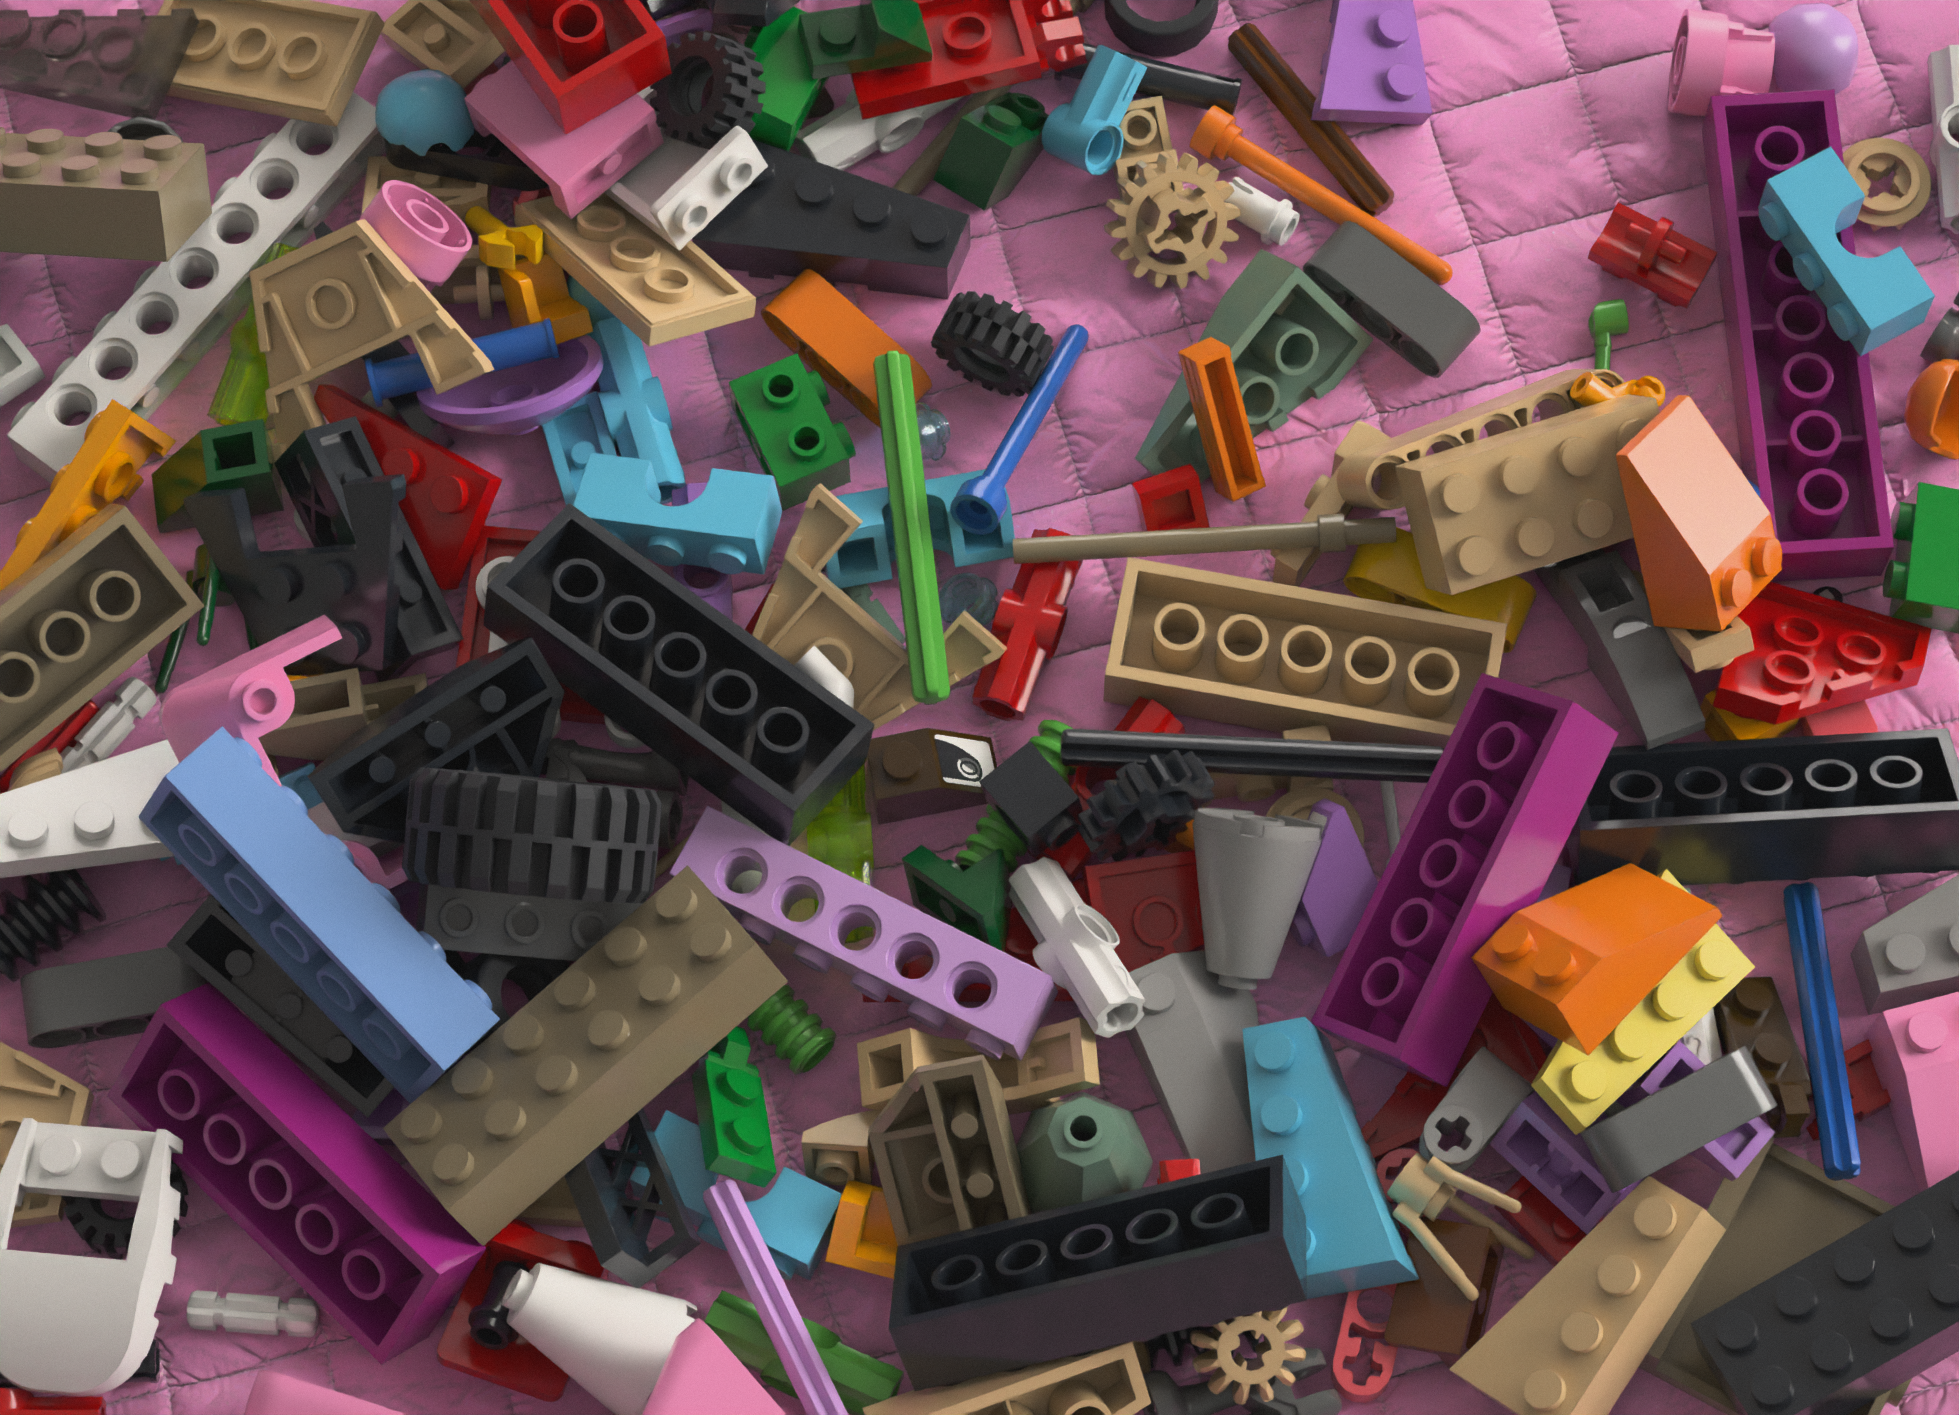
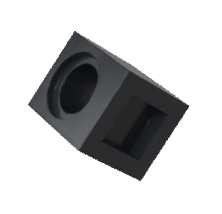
[979,741,1083,858]

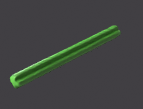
[873,350,951,705]

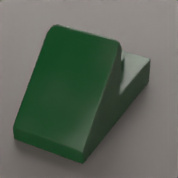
[798,0,933,79]
[902,845,1012,953]

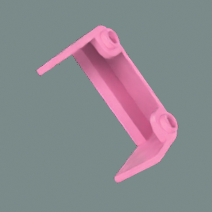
[159,614,408,890]

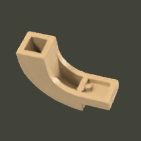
[857,1017,1100,1115]

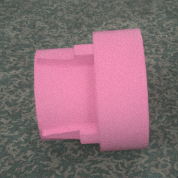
[1668,8,1775,117]
[360,180,472,292]

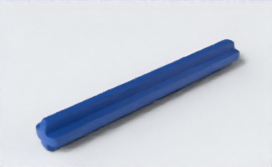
[1783,882,1861,1181]

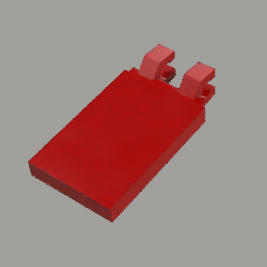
[850,0,1087,120]

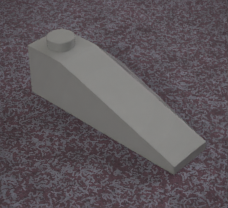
[1125,950,1259,1174]

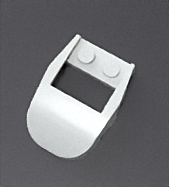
[0,1118,183,1396]

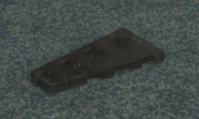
[0,8,199,119]

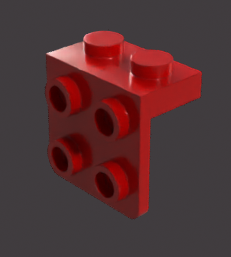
[437,1219,608,1402]

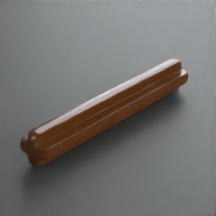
[1228,23,1394,217]

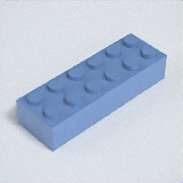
[138,726,500,1104]

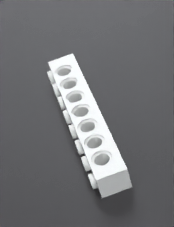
[7,92,386,483]

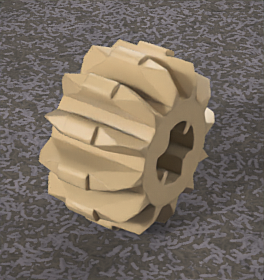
[1190,1306,1306,1405]

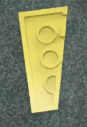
[1531,869,1755,1135]

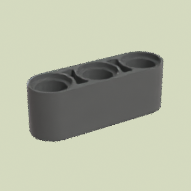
[1303,221,1481,378]
[20,947,208,1048]
[1580,1046,1777,1193]

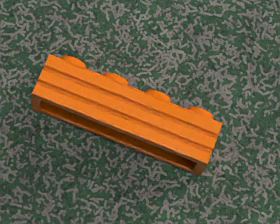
[1178,337,1266,502]

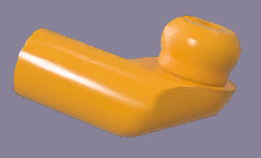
[1570,372,1665,407]

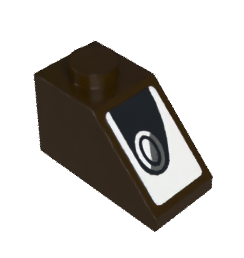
[866,728,997,825]

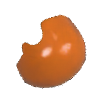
[1904,359,1959,460]

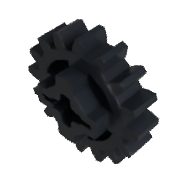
[1077,750,1215,862]

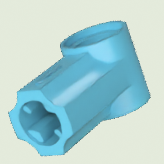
[1042,44,1147,175]

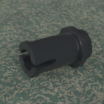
[468,1261,530,1350]

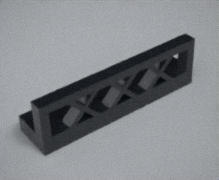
[274,416,464,682]
[564,1108,701,1288]

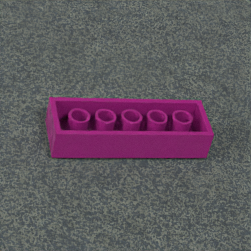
[1310,673,1619,1087]
[107,982,486,1365]

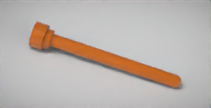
[1189,105,1453,285]

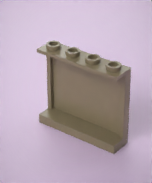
[1638,1136,1912,1415]

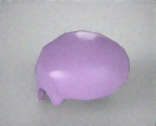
[1769,3,1859,95]

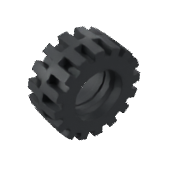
[650,31,766,150]

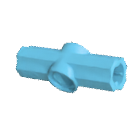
[586,317,686,505]

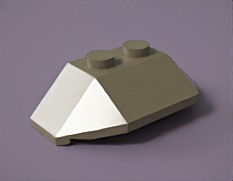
[868,1054,1032,1246]

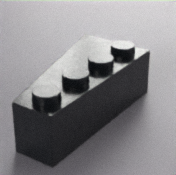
[693,139,970,299]

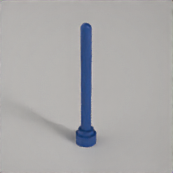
[950,324,1089,535]

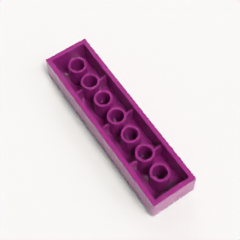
[1701,89,1894,582]

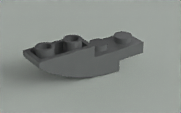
[1533,548,1705,750]

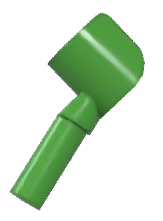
[1588,299,1629,370]

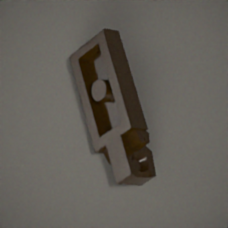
[1713,977,1812,1138]

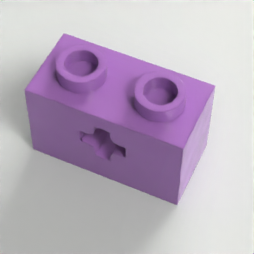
[1490,1091,1646,1235]

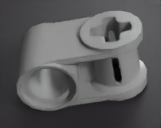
[1419,1046,1535,1173]

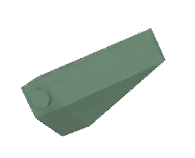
[1135,249,1374,483]

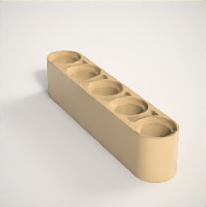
[1337,369,1625,510]

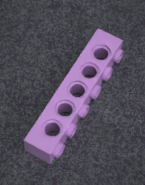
[669,806,1058,1061]

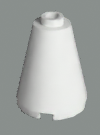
[502,1263,697,1415]

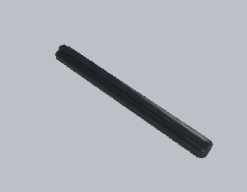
[1060,729,1444,783]

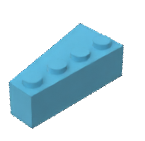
[1242,1017,1419,1299]

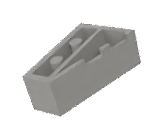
[1851,875,1959,1015]

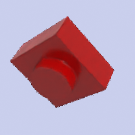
[1132,463,1210,531]

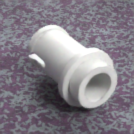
[1224,177,1300,246]

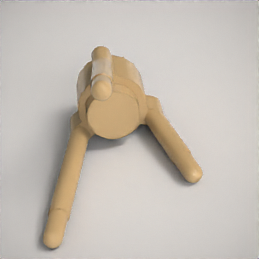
[1386,1153,1535,1301]

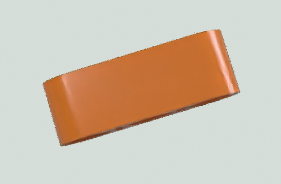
[760,269,933,428]

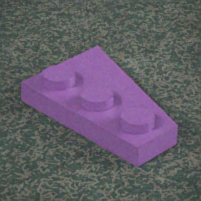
[1311,0,1432,125]

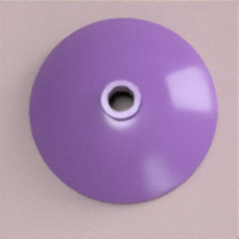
[416,334,604,435]

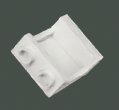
[604,86,768,251]

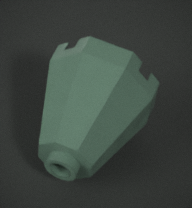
[1016,1091,1153,1214]

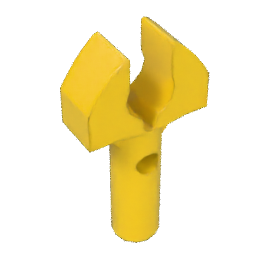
[465,206,544,270]

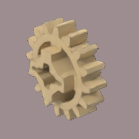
[1104,152,1241,289]

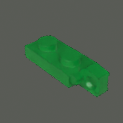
[692,1026,777,1188]

